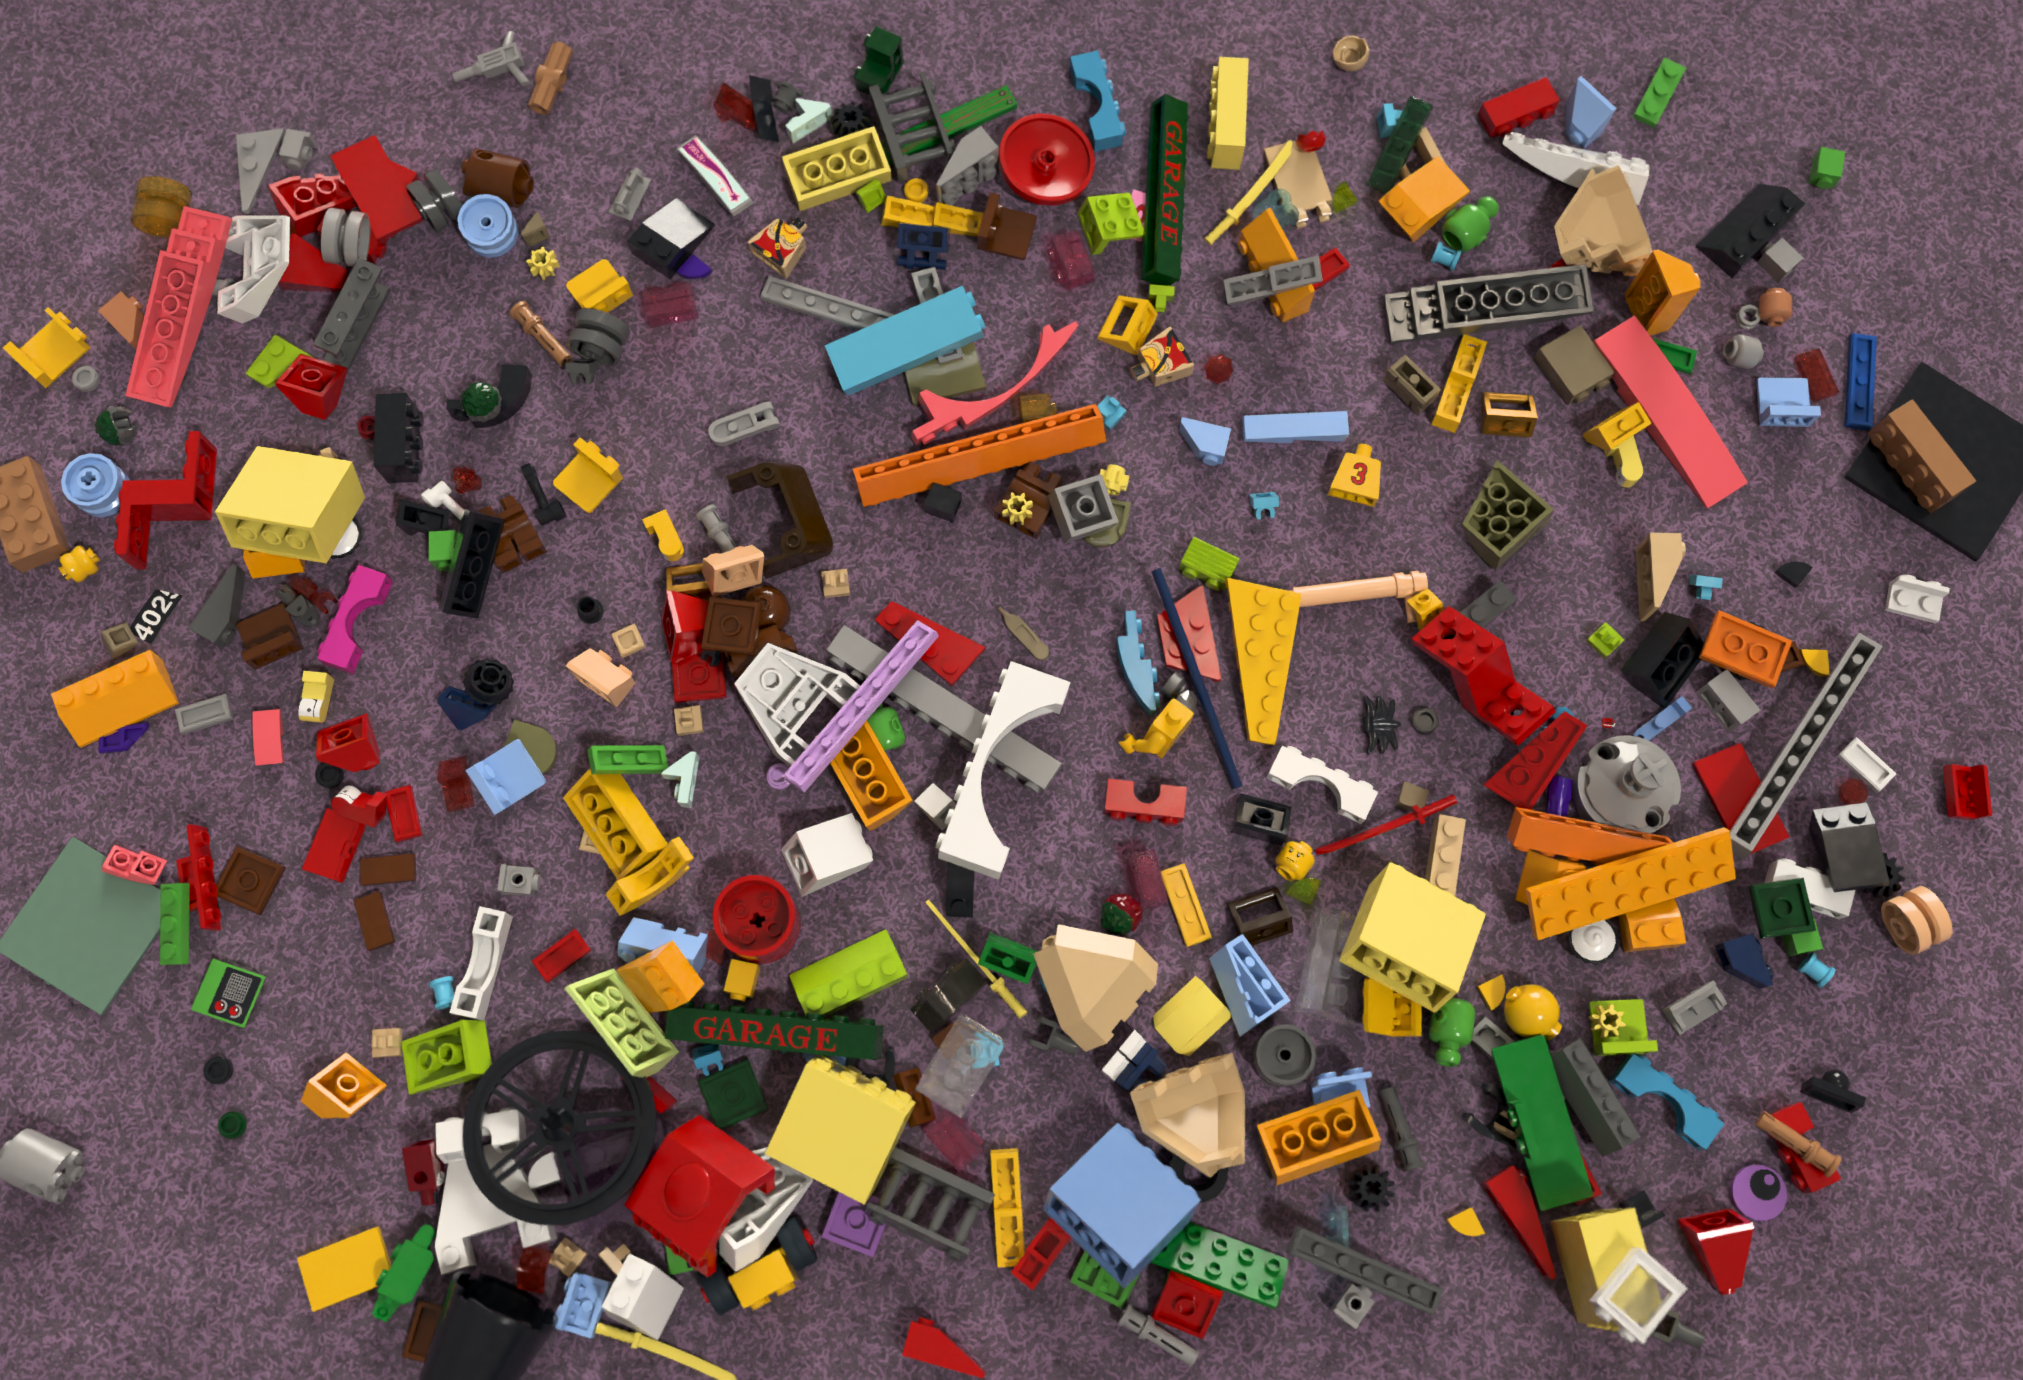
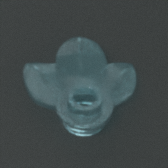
[1251,188,1299,231]

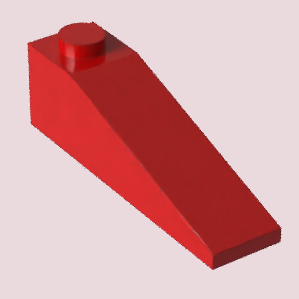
[1481,1165,1556,1280]

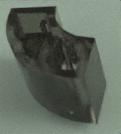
[910,958,988,1034]

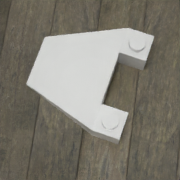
[217,216,290,323]
[734,643,860,767]
[435,1143,557,1275]
[719,1147,813,1272]

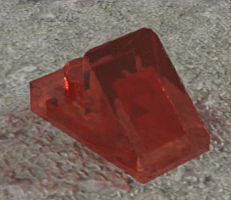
[713,82,757,131]
[437,756,475,812]

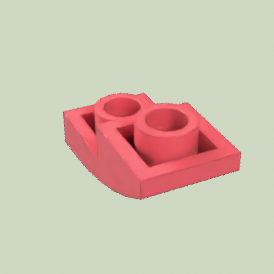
[252,709,285,765]
[101,845,167,885]

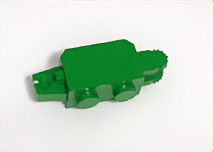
[371,1225,435,1323]

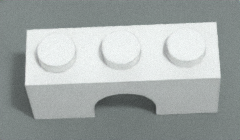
[436,1108,526,1164]

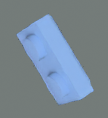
[555,1273,612,1338]

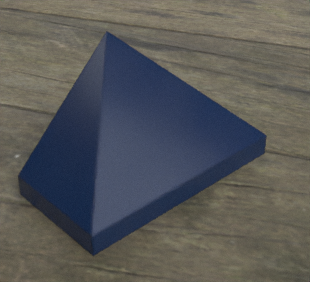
[437,686,497,731]

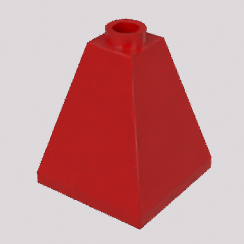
[278,233,349,292]
[661,591,709,663]
[1677,1209,1754,1295]

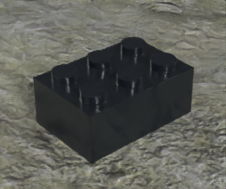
[374,393,424,483]

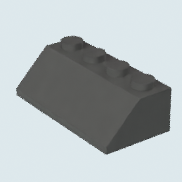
[1550,1036,1640,1157]

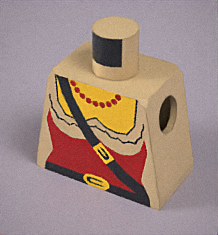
[748,217,807,279]
[1130,326,1194,387]

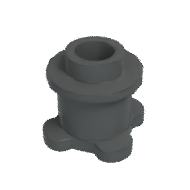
[771,81,803,113]

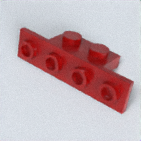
[176,824,221,931]

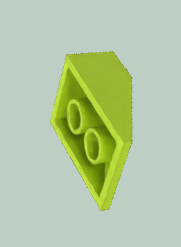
[401,1020,492,1095]

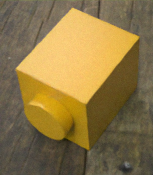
[724,959,761,1002]

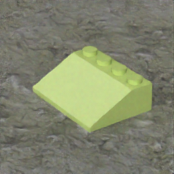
[565,968,679,1078]

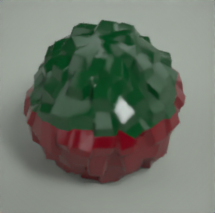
[1100,893,1143,936]

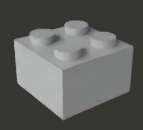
[1048,474,1119,544]

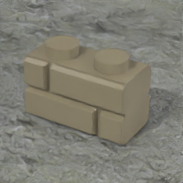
[1383,355,1441,415]

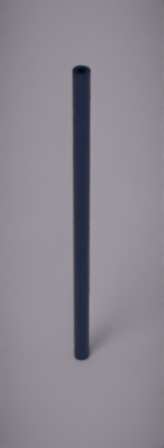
[1152,568,1243,789]

